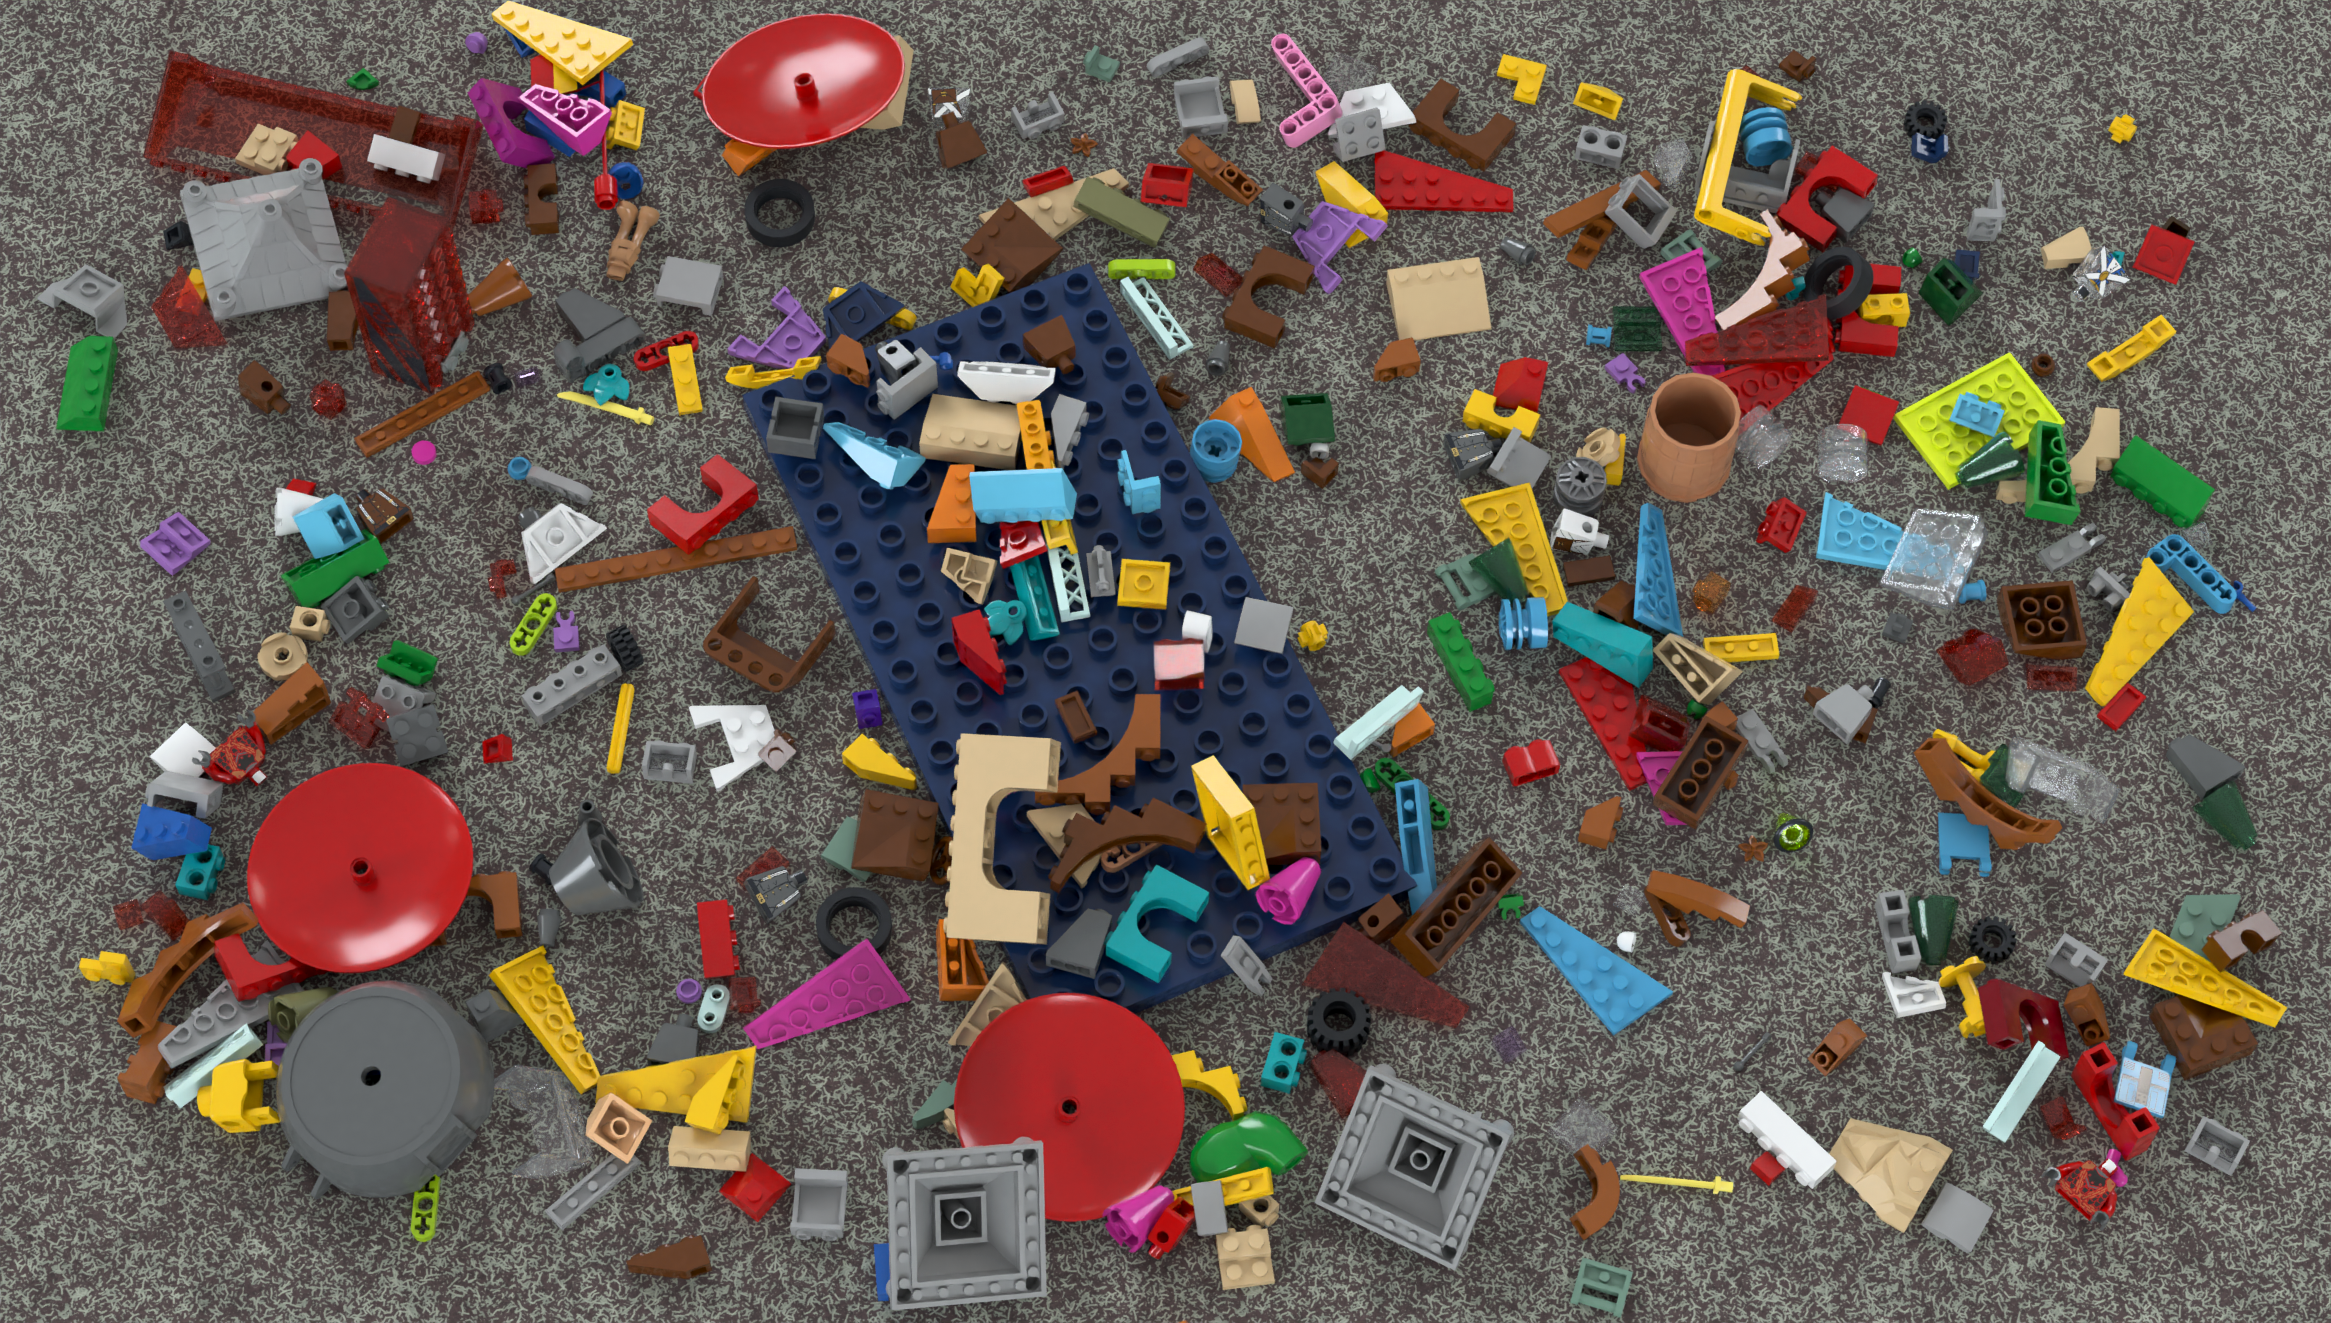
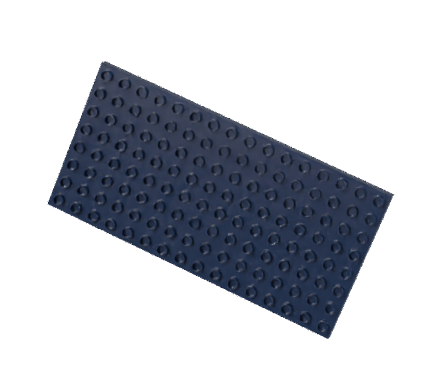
[742,263,1417,1014]

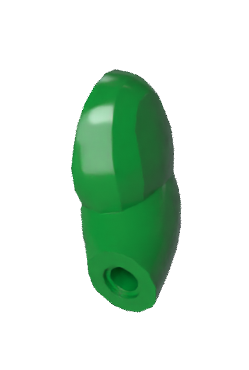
[1189,1111,1308,1183]

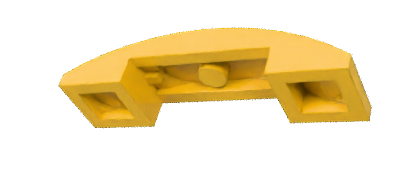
[2087,315,2176,382]
[725,356,821,389]

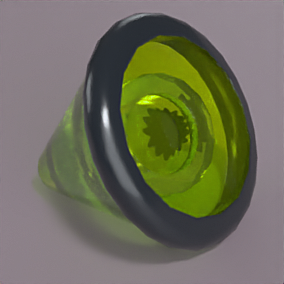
[1773,813,1814,853]

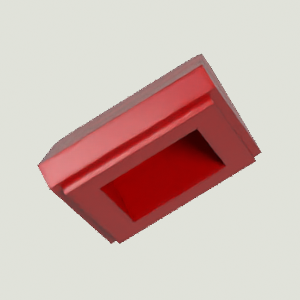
[286,478,316,496]
[482,734,513,764]
[1750,1151,1786,1186]

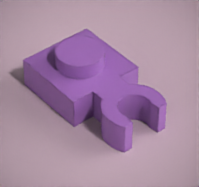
[1604,353,1645,394]
[553,611,580,653]

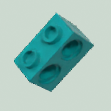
[175,844,226,900]
[1261,1032,1307,1094]

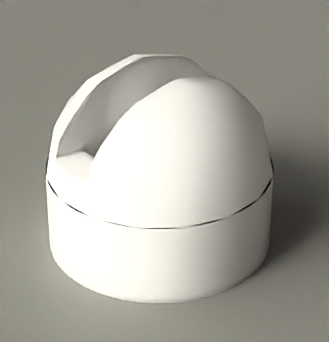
[1310,442,1329,459]
[1617,931,1636,953]

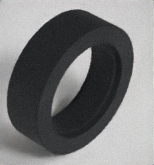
[744,179,815,247]
[1802,247,1873,319]
[816,887,892,960]

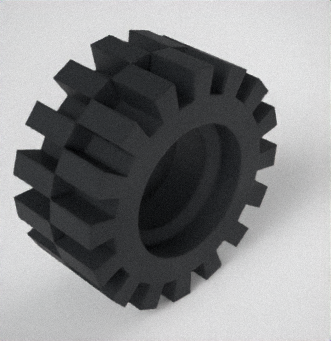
[1904,100,1947,140]
[606,624,644,672]
[1968,916,2017,964]

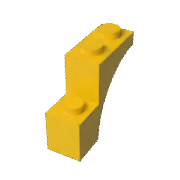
[1171,1050,1247,1121]

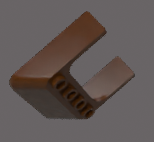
[703,576,836,693]

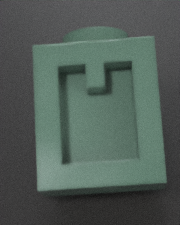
[1083,45,1120,83]

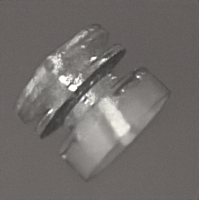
[1735,405,1793,469]
[1817,424,1868,483]

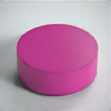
[412,441,436,465]

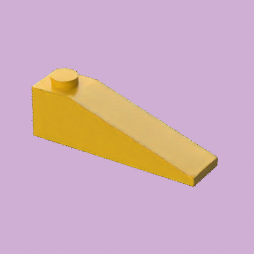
[1315,161,1388,248]

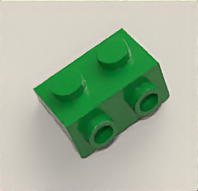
[376,640,438,686]

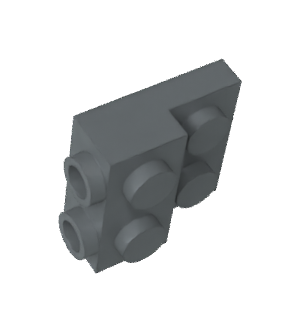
[321,576,390,644]

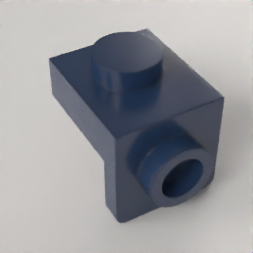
[1912,133,1949,163]
[1954,250,1980,282]

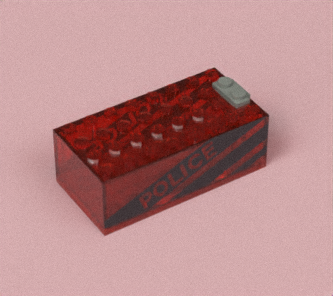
[344,197,475,394]

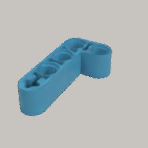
[2145,534,2237,614]

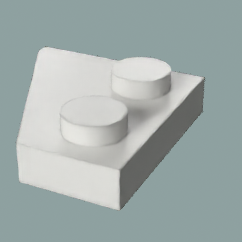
[1882,972,1946,1018]

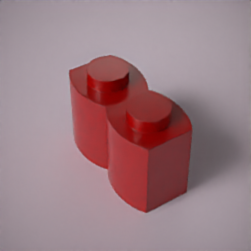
[1502,739,1560,786]

